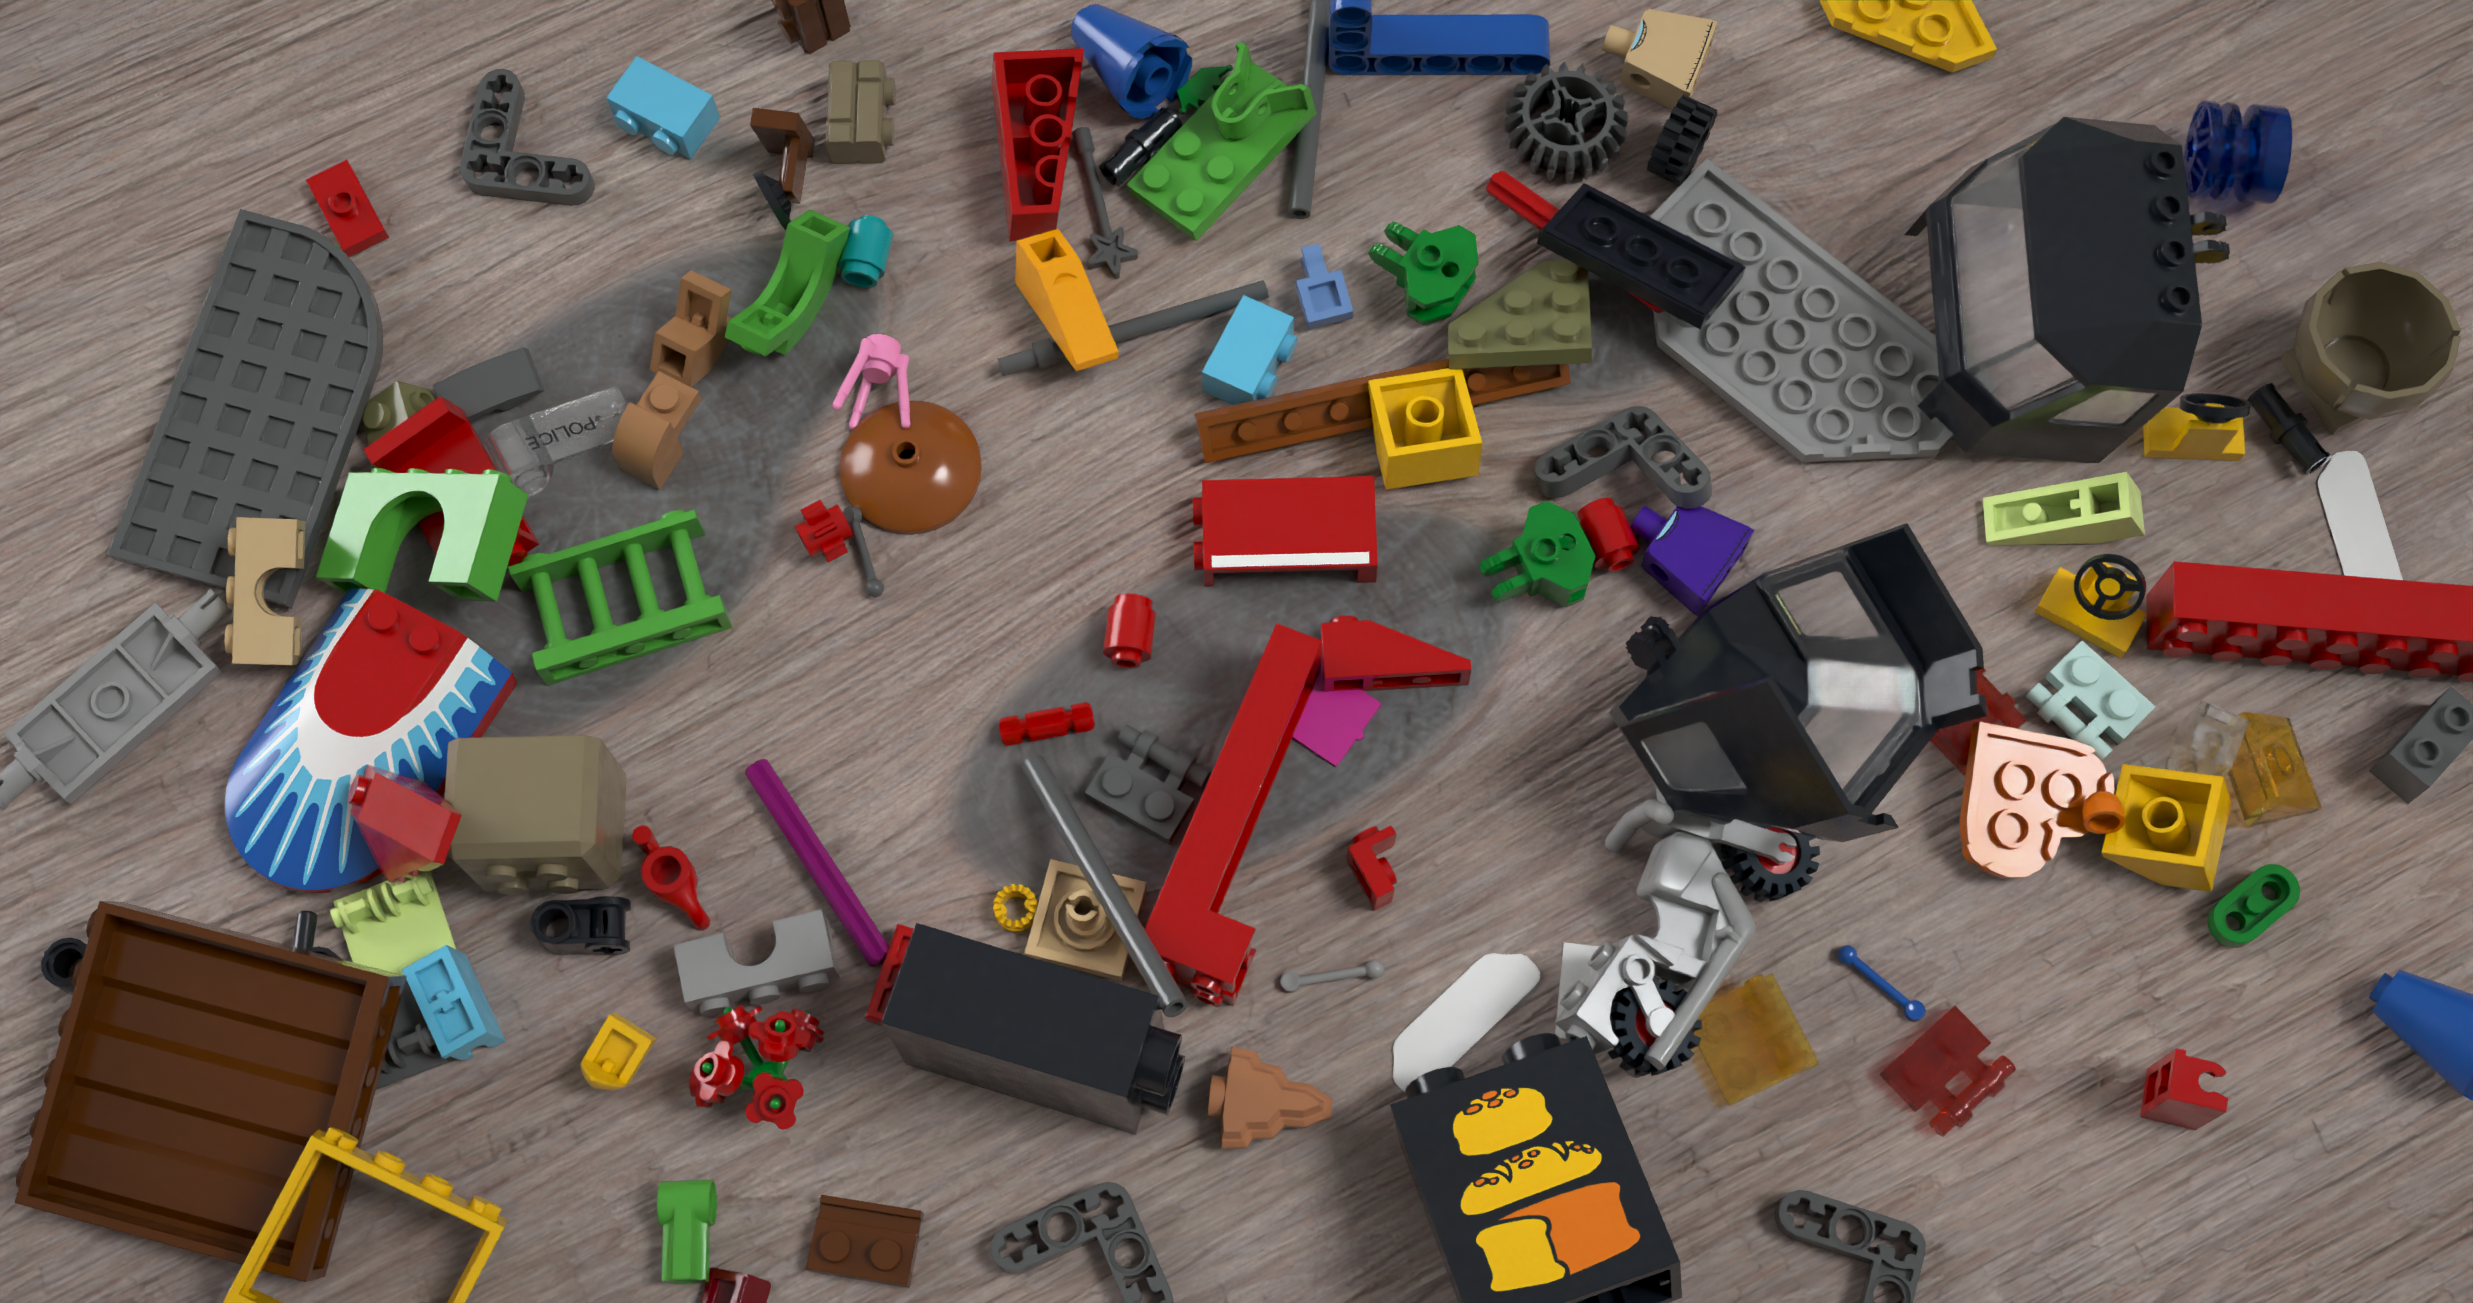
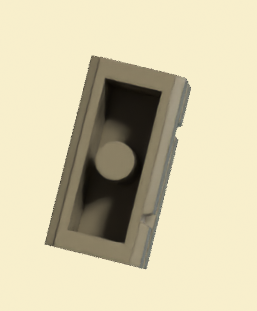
[826,60,896,164]

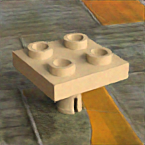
[1024,859,1147,981]

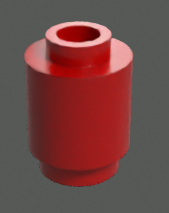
[1578,497,1640,572]
[1103,593,1156,669]

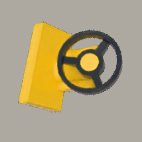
[2143,393,2251,461]
[2034,554,2147,659]

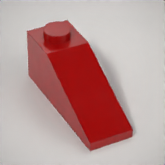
[1320,616,1472,692]

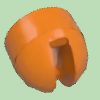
[2082,791,2125,834]

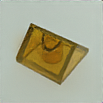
[2215,712,2322,828]

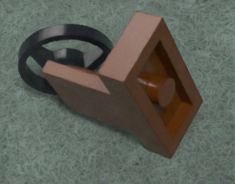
[750,108,815,231]

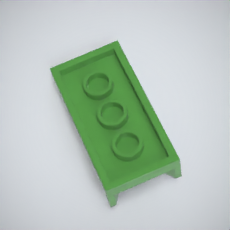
[1127,42,1316,241]

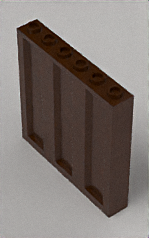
[15,901,407,1282]

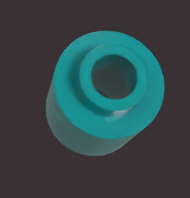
[839,215,894,288]

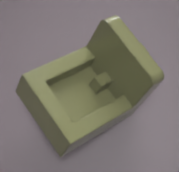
[362,381,435,445]

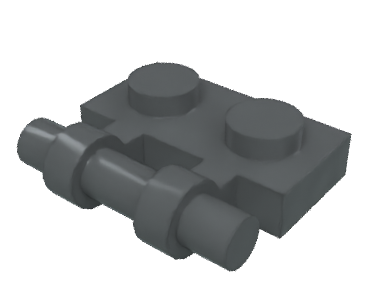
[1084,725,1211,845]

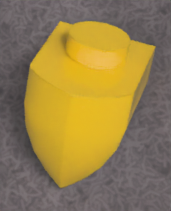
[580,1012,657,1091]

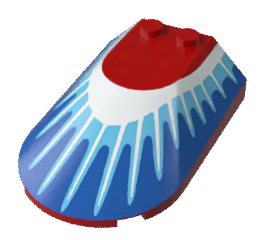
[225,588,517,893]

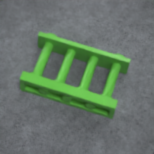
[508,509,733,686]

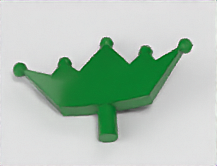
[1177,65,1233,114]

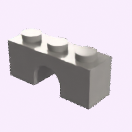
[674,909,840,1016]

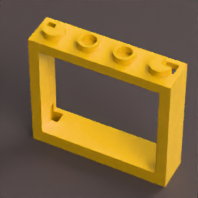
[223,1127,508,1303]

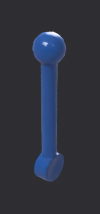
[1837,945,1926,1022]

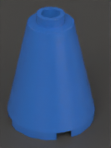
[1071,4,1192,119]
[2369,970,2473,1101]

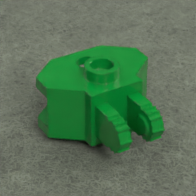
[1368,221,1479,325]
[1478,501,1595,607]

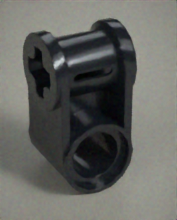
[530,896,631,955]

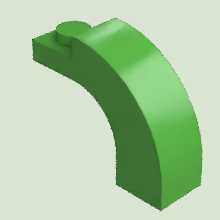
[725,209,850,356]

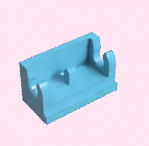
[402,945,506,1060]

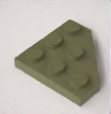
[1448,258,1592,369]

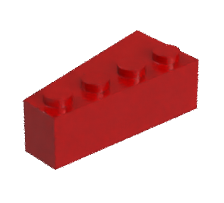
[991,48,1084,241]

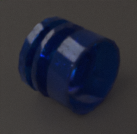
[2184,100,2292,204]

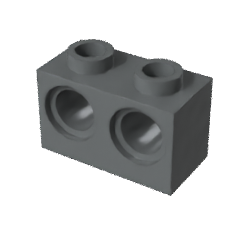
[2369,687,2473,804]

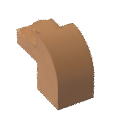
[649,270,732,387]
[612,371,702,490]

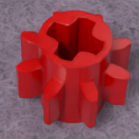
[795,499,854,562]

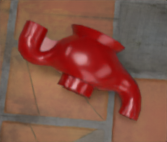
[632,825,710,930]

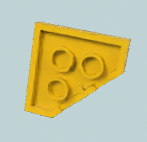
[1819,0,1997,72]

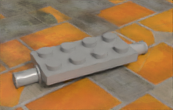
[0,588,232,810]

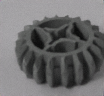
[1504,61,1628,183]

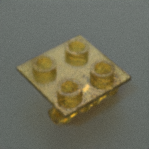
[1694,973,1819,1106]

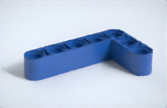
[1329,0,1550,75]

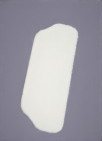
[2317,451,2403,580]
[1392,953,1540,1092]

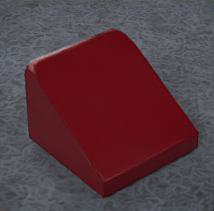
[700,1267,771,1303]

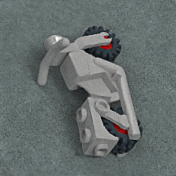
[1554,786,1820,1078]

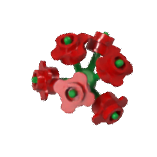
[689,1004,824,1130]

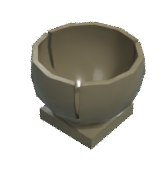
[2280,262,2461,435]

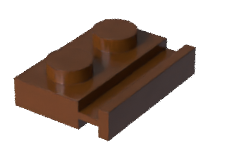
[806,1195,924,1288]

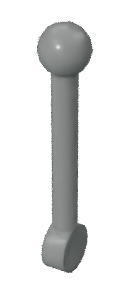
[1280,959,1384,993]

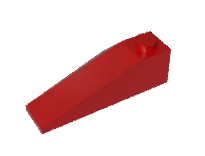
[347,765,462,885]

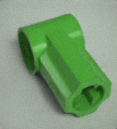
[657,1179,717,1284]

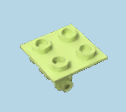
[330,870,457,975]

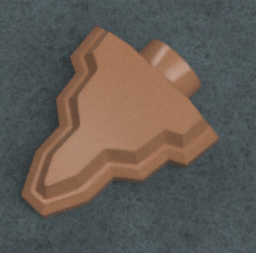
[1208,1047,1333,1149]

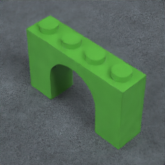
[316,468,528,602]

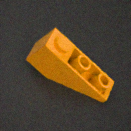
[1015,229,1119,371]

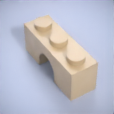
[224,517,306,665]

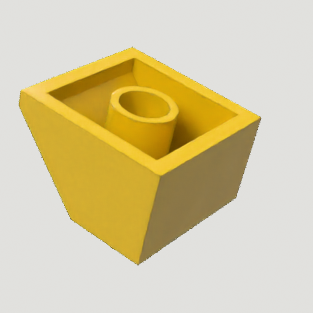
[1368,368,1482,490]
[2101,764,2231,892]

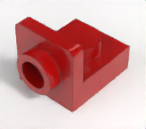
[1346,826,1397,911]

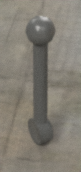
[843,506,884,598]

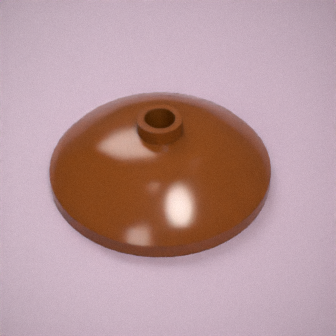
[840,401,982,535]

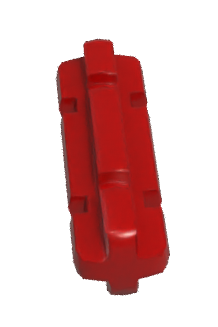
[998,702,1095,746]

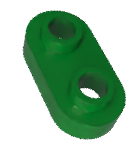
[2207,864,2300,948]

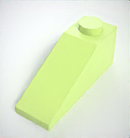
[1983,472,2145,545]

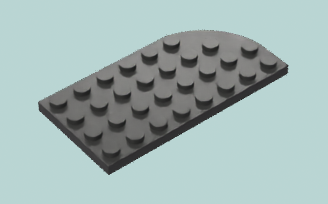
[108,209,383,609]

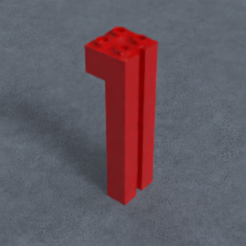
[1145,623,1322,1007]

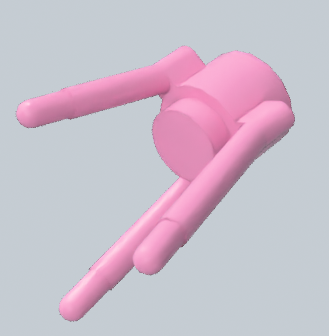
[832,334,911,430]

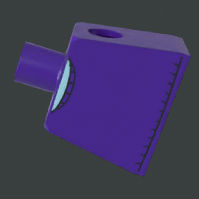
[1630,505,1754,616]

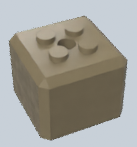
[445,735,626,895]

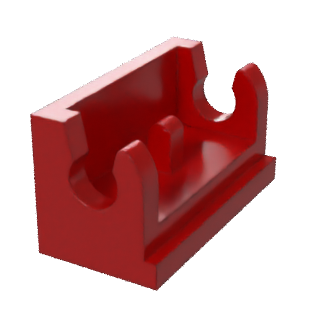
[2140,1048,2228,1130]

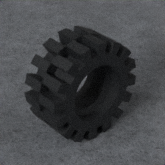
[1647,95,1718,186]

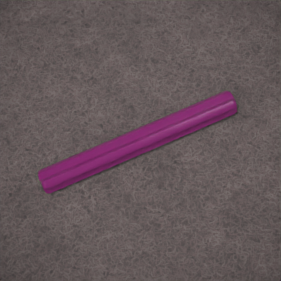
[745,759,889,967]

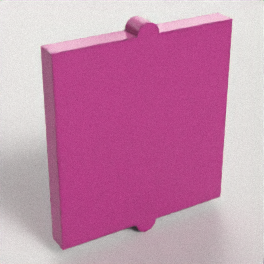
[1293,663,1382,767]

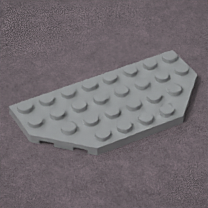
[1650,158,1998,462]

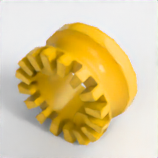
[993,884,1038,933]

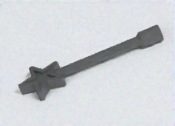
[1072,127,1138,279]

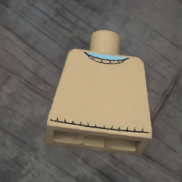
[1602,9,1718,110]

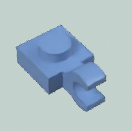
[1296,243,1354,329]

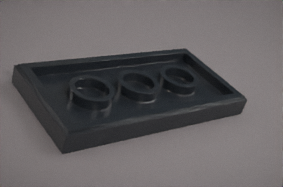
[1537,183,1746,330]

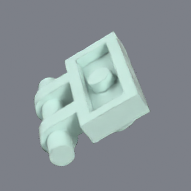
[2025,641,2156,761]

